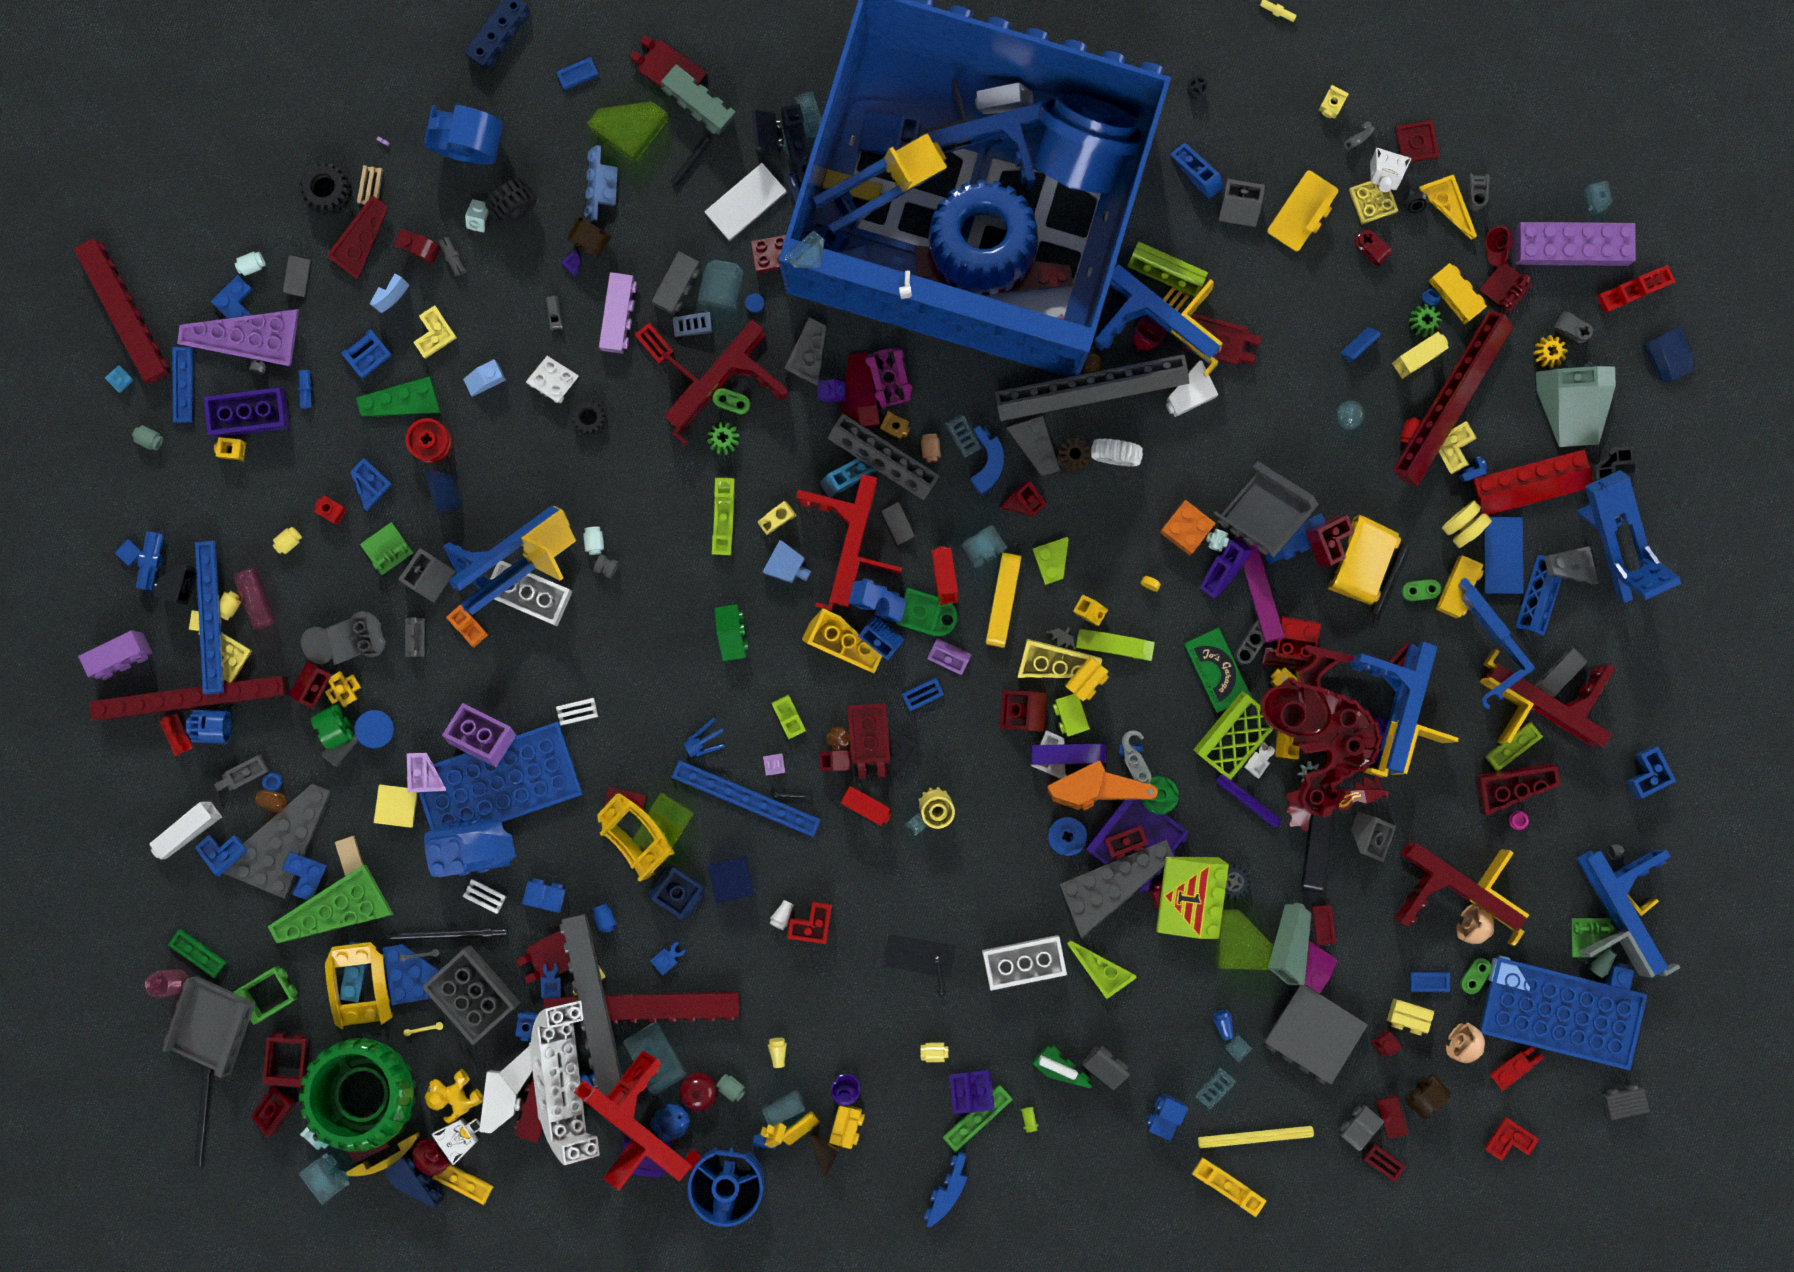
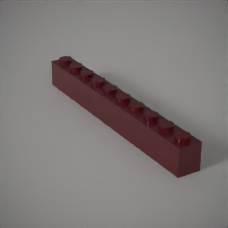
[1393,310,1514,486]
[90,676,289,721]
[544,992,740,1024]

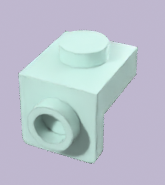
[465,199,489,232]

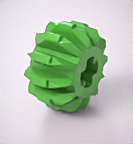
[1409,304,1442,337]
[707,422,740,455]

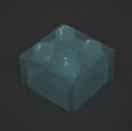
[298,1153,350,1205]

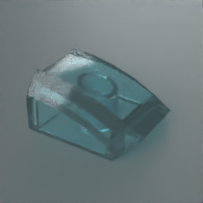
[698,260,744,311]

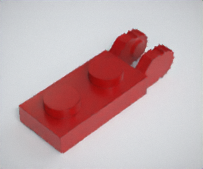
[1490,1045,1544,1091]

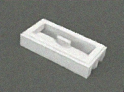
[556,698,598,726]
[463,879,507,914]
[1038,1055,1078,1080]

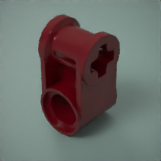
[1355,230,1392,266]

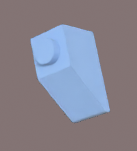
[463,360,506,397]
[1487,955,1530,991]

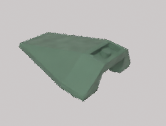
[1536,366,1616,447]

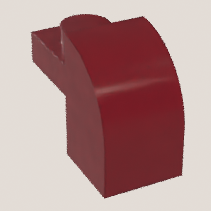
[394,228,441,265]

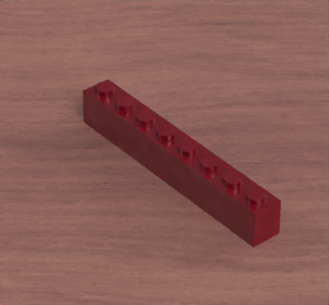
[74,238,170,385]

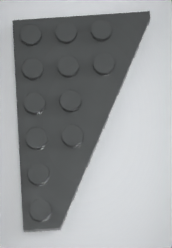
[223,784,331,899]

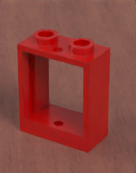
[932,546,958,605]
[841,786,892,826]

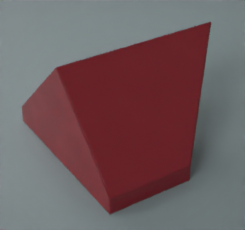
[999,480,1046,517]

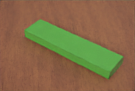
[942,1084,1013,1152]

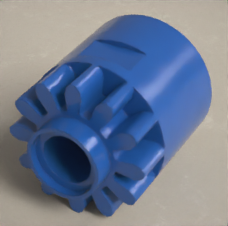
[186,710,232,744]

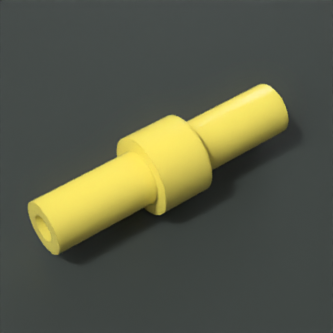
[1260,0,1297,22]

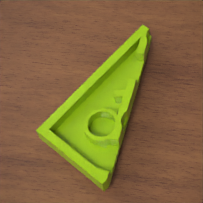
[1067,940,1137,999]

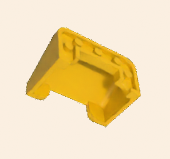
[1327,515,1401,605]

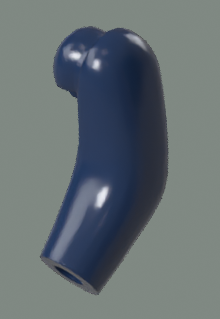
[787,172,801,203]

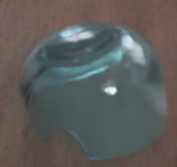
[1336,400,1365,430]

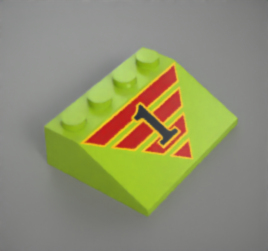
[1156,857,1229,939]

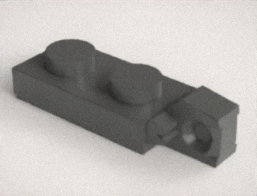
[214,755,269,791]

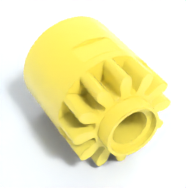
[919,787,955,829]

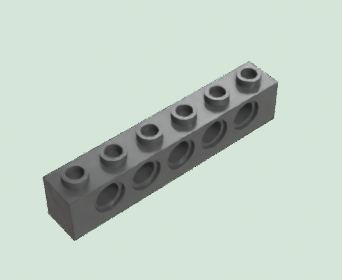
[827,414,939,500]

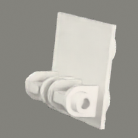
[526,356,579,403]

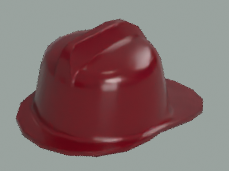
[1132,316,1167,351]

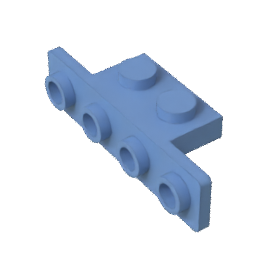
[584,145,618,223]

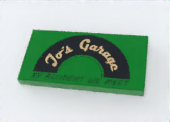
[1184,627,1251,713]

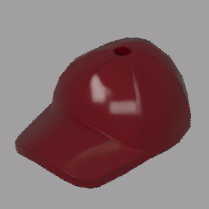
[1485,225,1514,267]

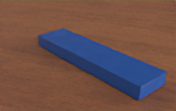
[172,346,194,423]

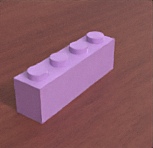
[599,272,637,354]

